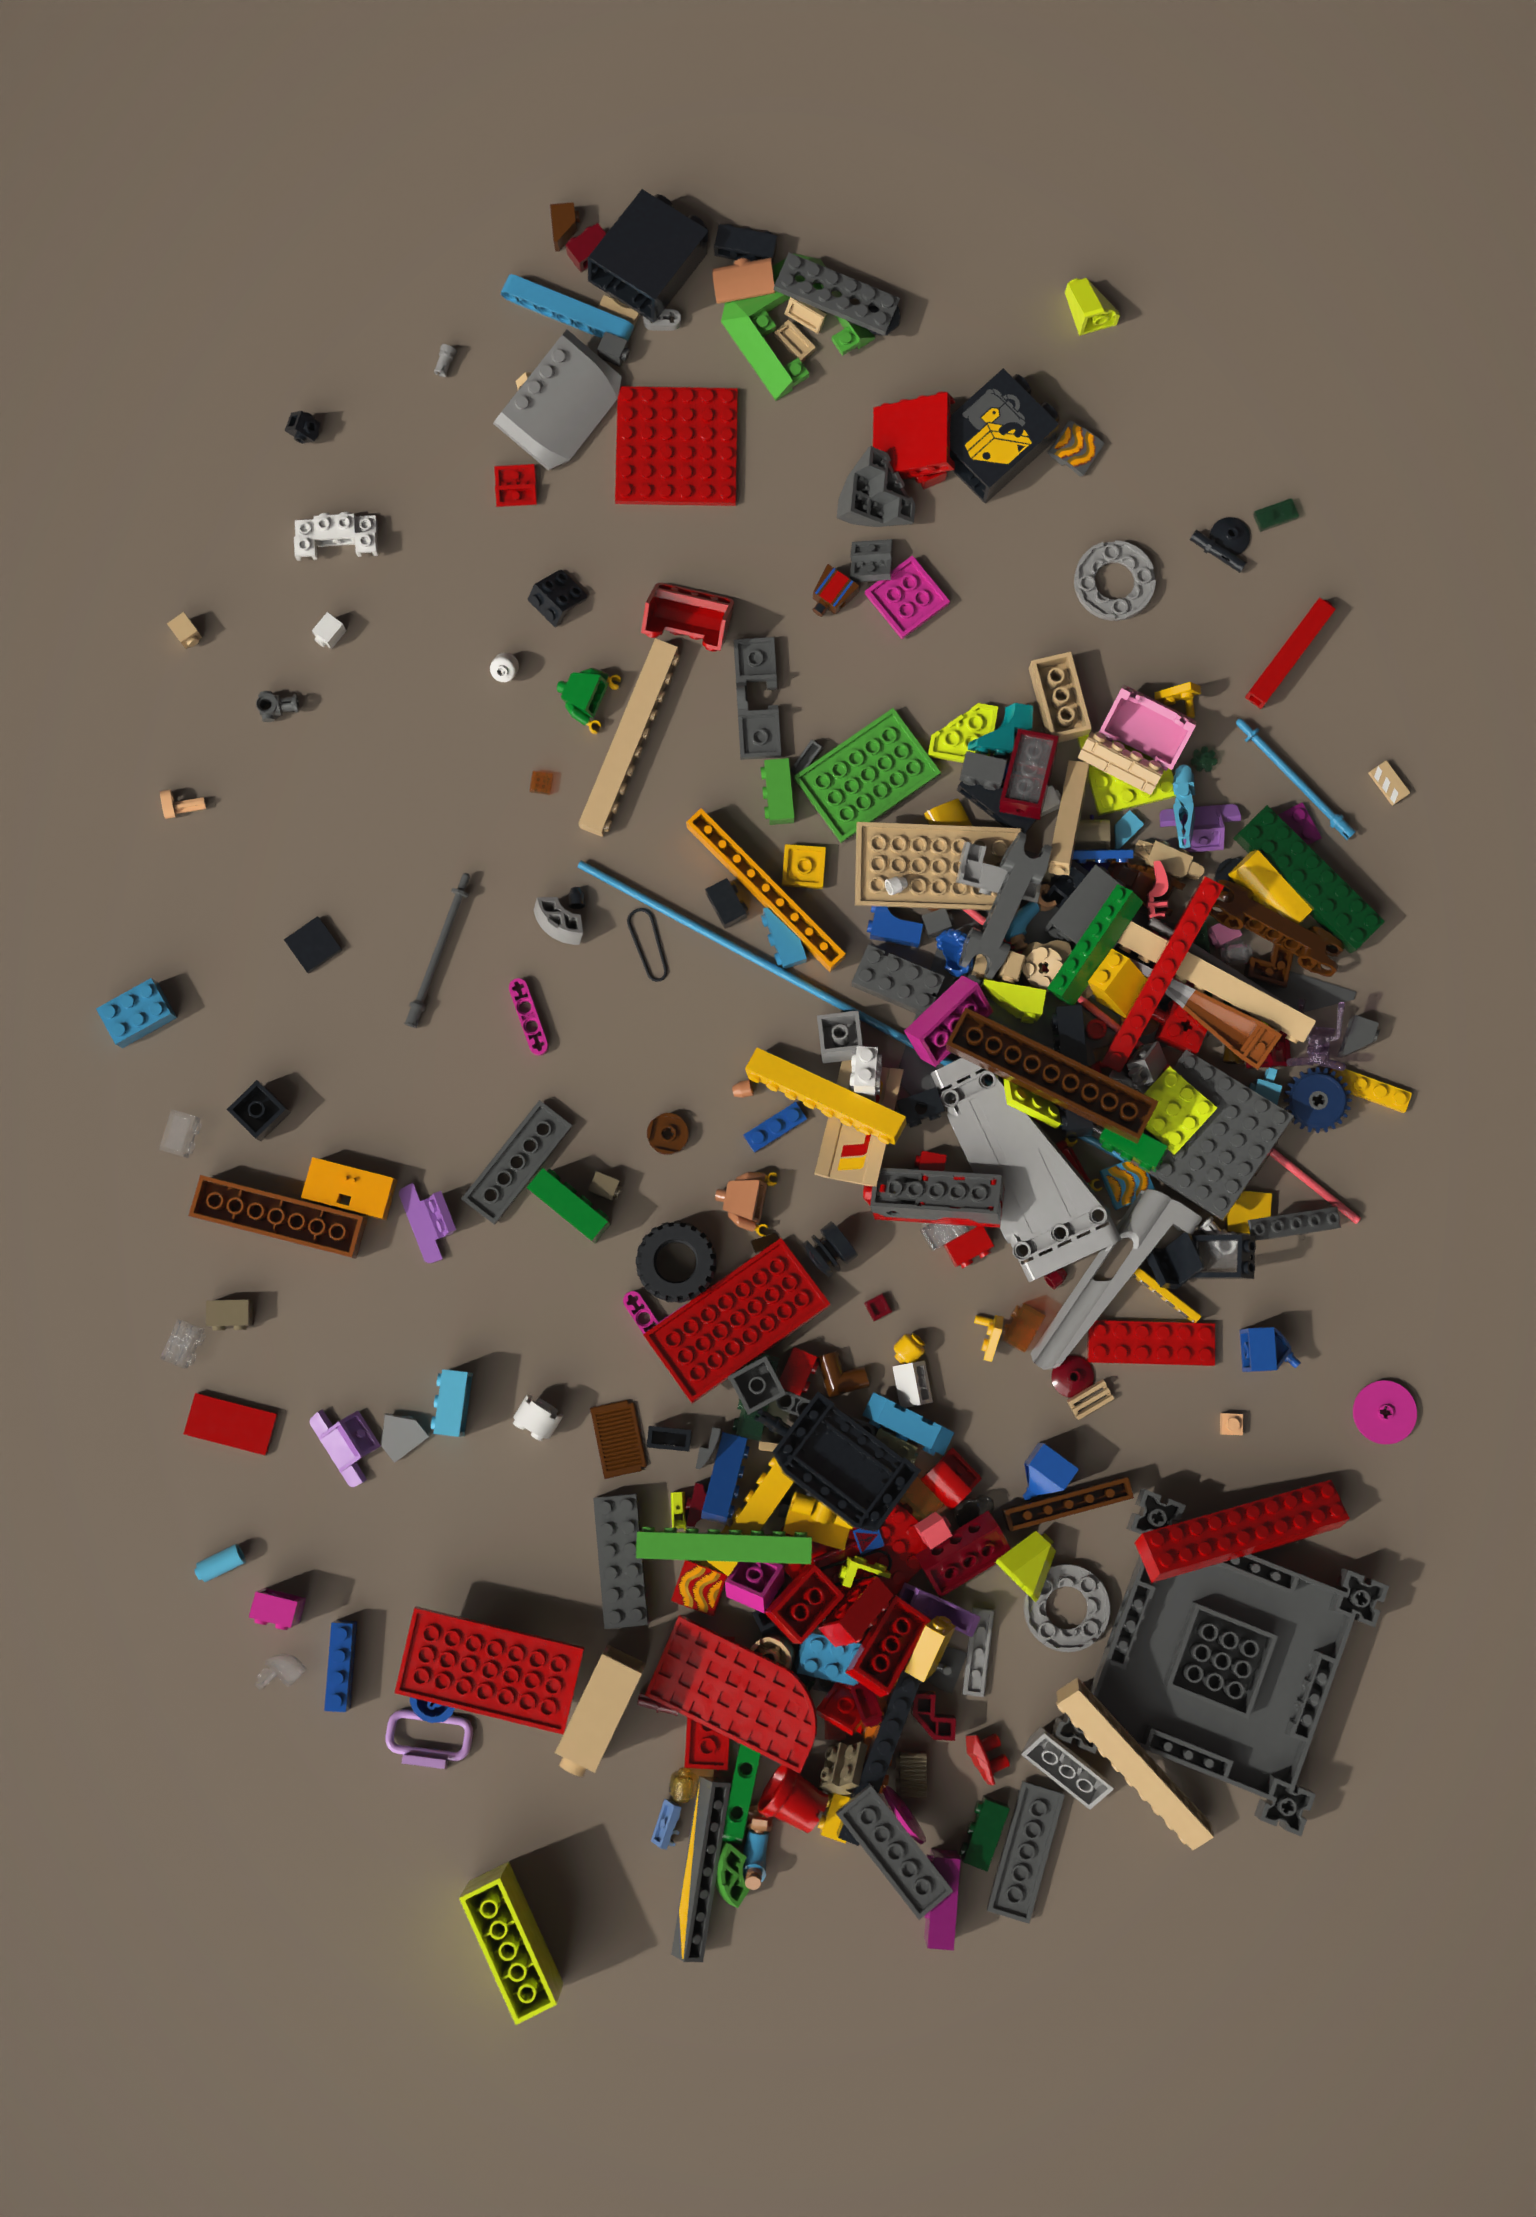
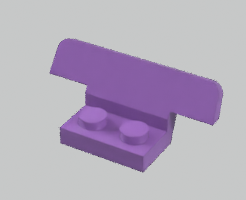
[1159,804,1241,852]
[399,1183,456,1263]
[310,1409,381,1487]

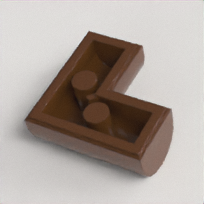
[1244,944,1294,989]
[817,1351,869,1398]

